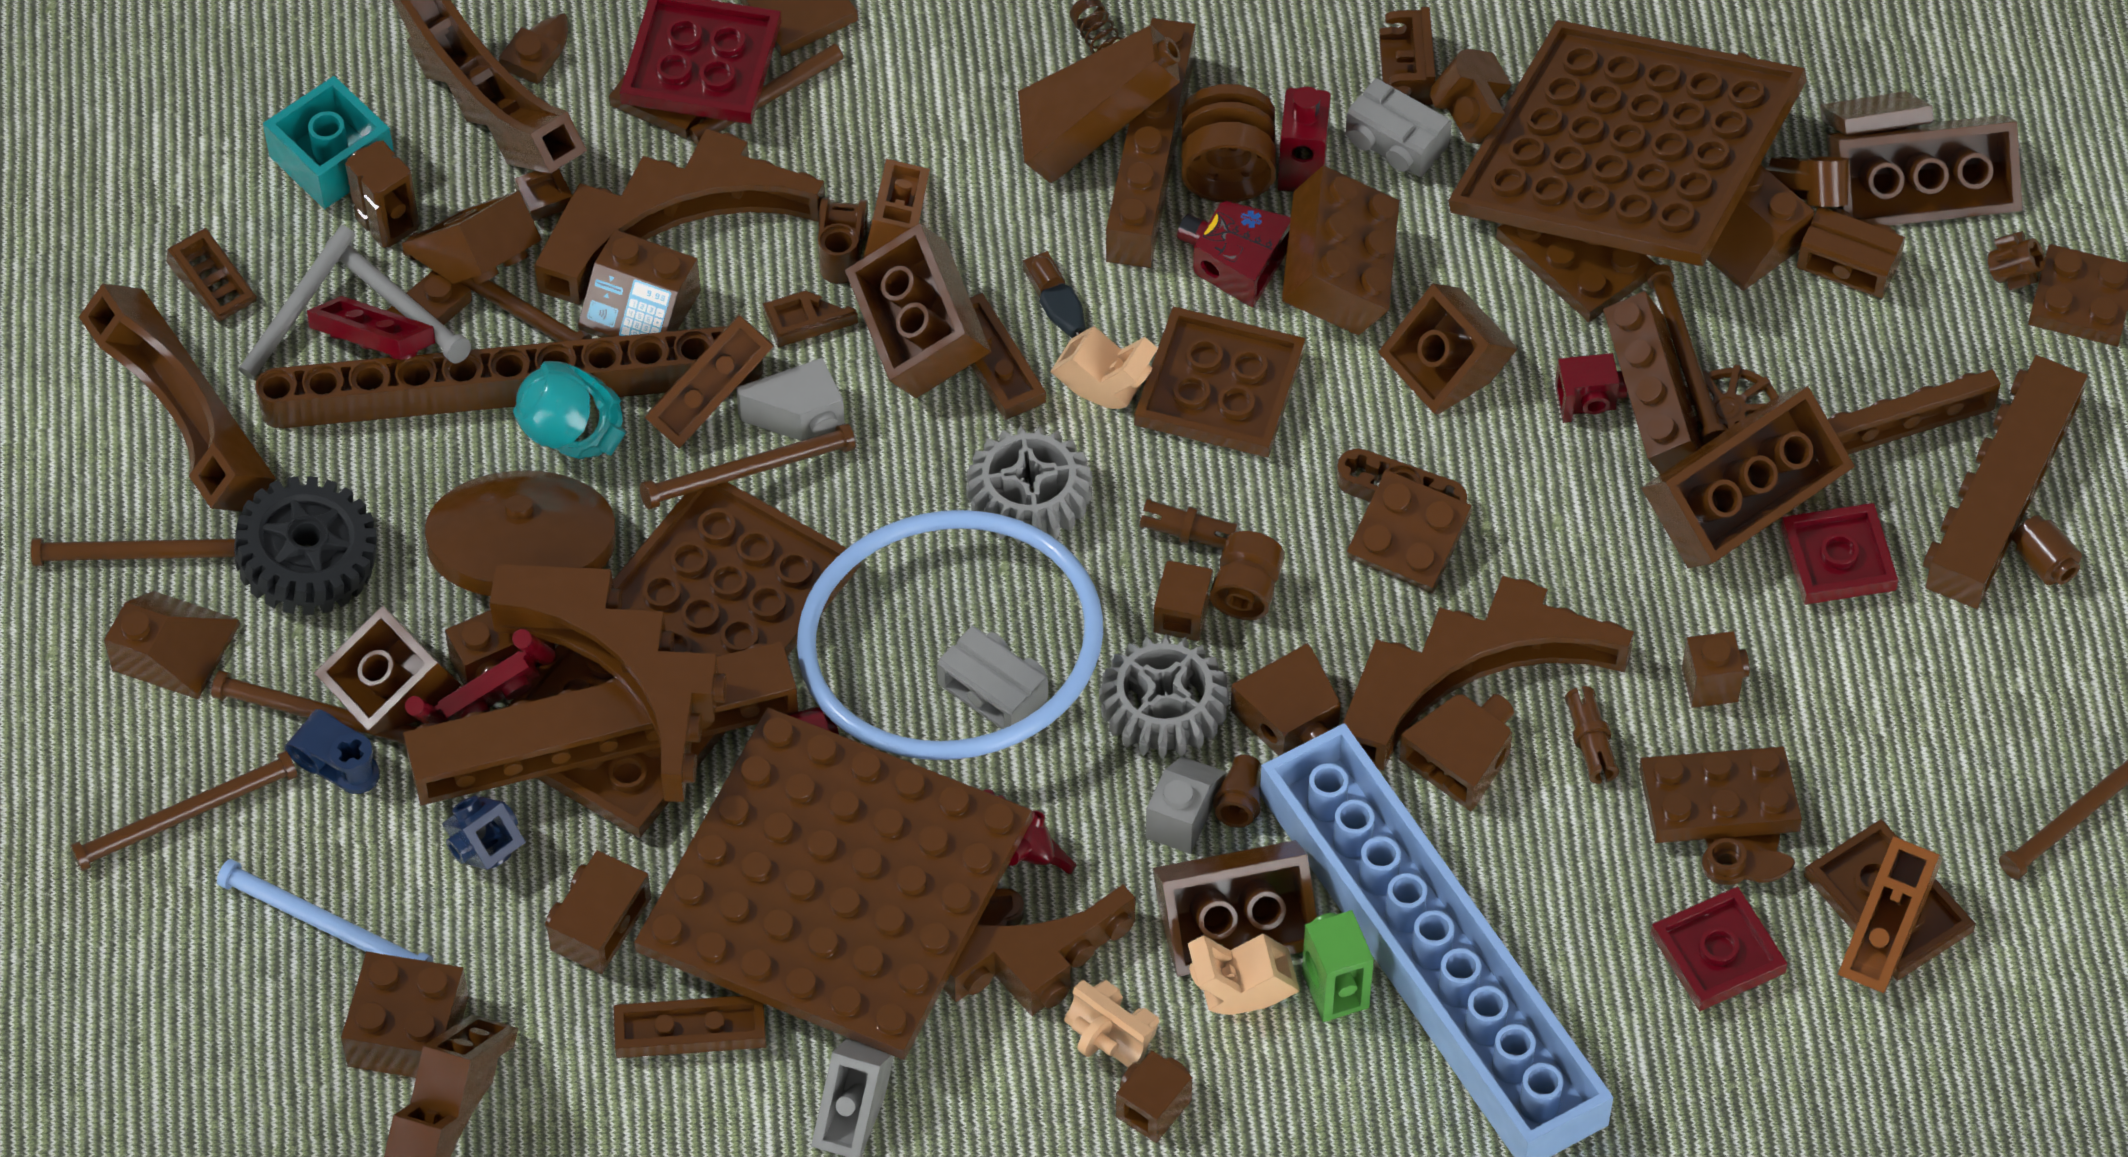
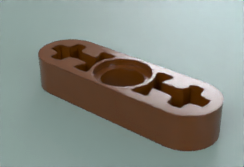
[1337,448,1467,503]

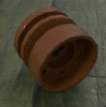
[1182,84,1276,203]

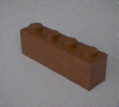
[1603,291,1703,475]

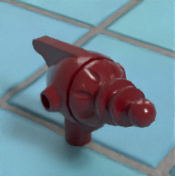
[983,789,1077,874]

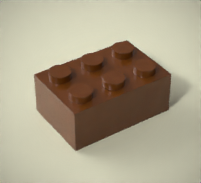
[1282,165,1400,336]
[845,223,992,398]

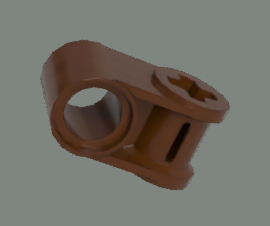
[818,197,868,284]

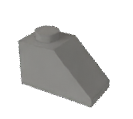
[736,358,845,441]
[1146,756,1227,854]
[811,1037,894,1157]

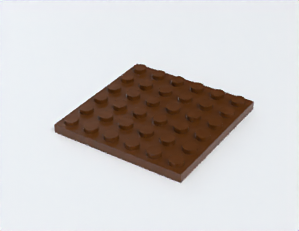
[1448,20,1807,267]
[634,707,1033,1060]

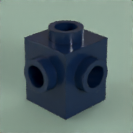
[442,796,526,870]

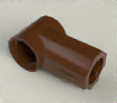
[1766,156,1849,207]

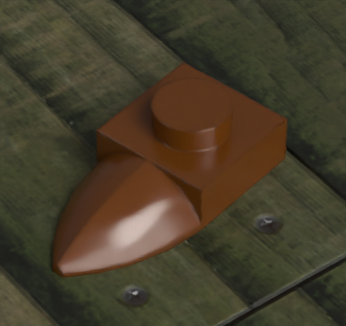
[498,13,568,85]

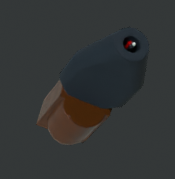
[1023,251,1086,338]

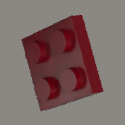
[1780,503,1898,605]
[1650,886,1788,1012]

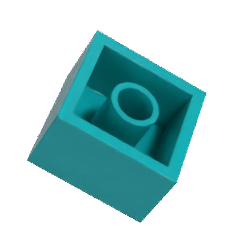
[263,76,394,210]

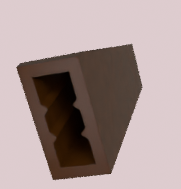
[1018,25,1181,183]

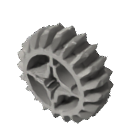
[966,425,1092,545]
[1099,634,1229,760]

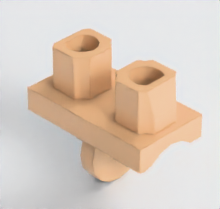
[1064,980,1159,1068]

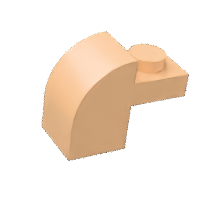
[1050,326,1158,409]
[1188,934,1300,1015]

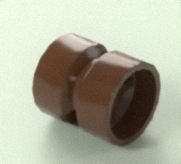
[1210,531,1285,620]

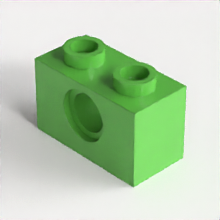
[1302,910,1374,1022]

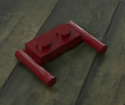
[405,629,555,724]

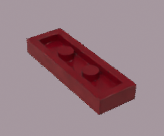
[307,296,435,360]

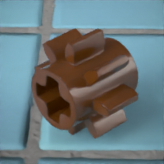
[1988,231,2045,290]

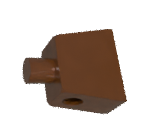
[1230,643,1341,756]
[1399,694,1514,812]

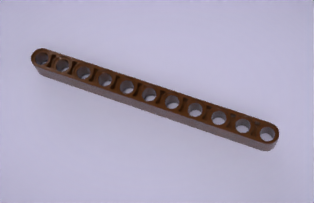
[255,326,764,429]

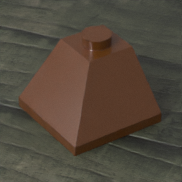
[104,591,240,700]

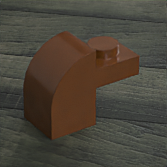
[1430,49,1512,144]

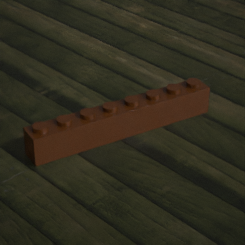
[403,641,798,806]

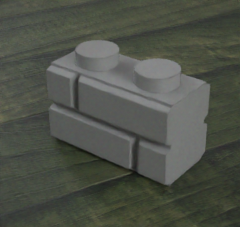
[1345,78,1452,177]
[937,626,1048,729]

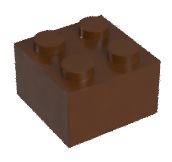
[341,951,469,1078]

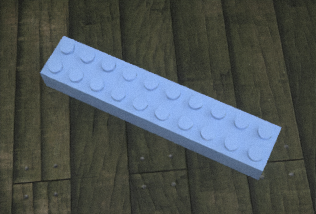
[1260,723,1614,1157]

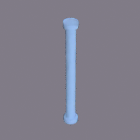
[217,859,433,962]

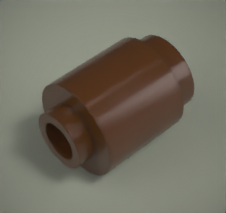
[2012,515,2082,585]

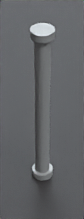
[325,237,471,363]

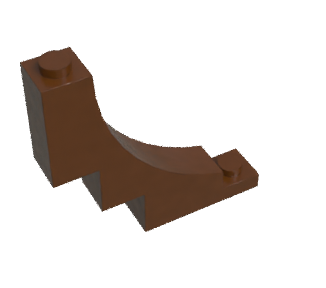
[384,1014,518,1157]

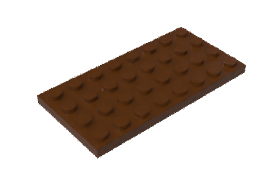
[507,482,861,839]

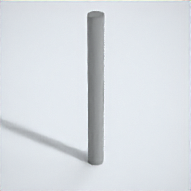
[239,225,355,379]

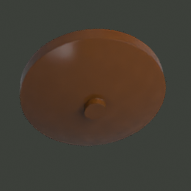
[425,470,616,596]

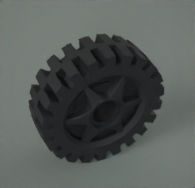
[234,476,377,615]

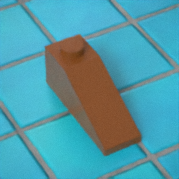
[863,158,930,258]
[1837,836,1943,994]

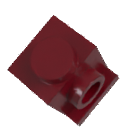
[1555,353,1627,423]

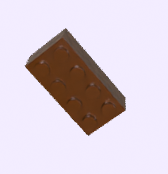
[1641,386,1855,568]

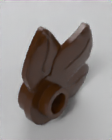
[1702,833,1795,885]

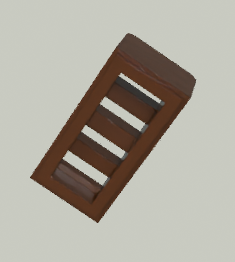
[166,227,257,323]

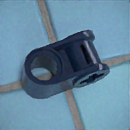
[284,709,380,794]

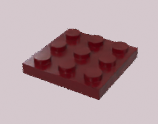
[619,0,782,124]

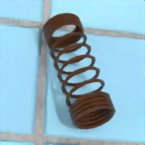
[1070,0,1123,54]

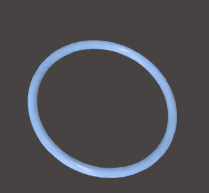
[797,510,1103,760]

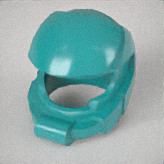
[513,361,627,460]

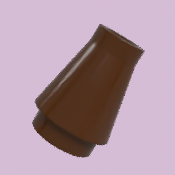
[1213,755,1261,828]

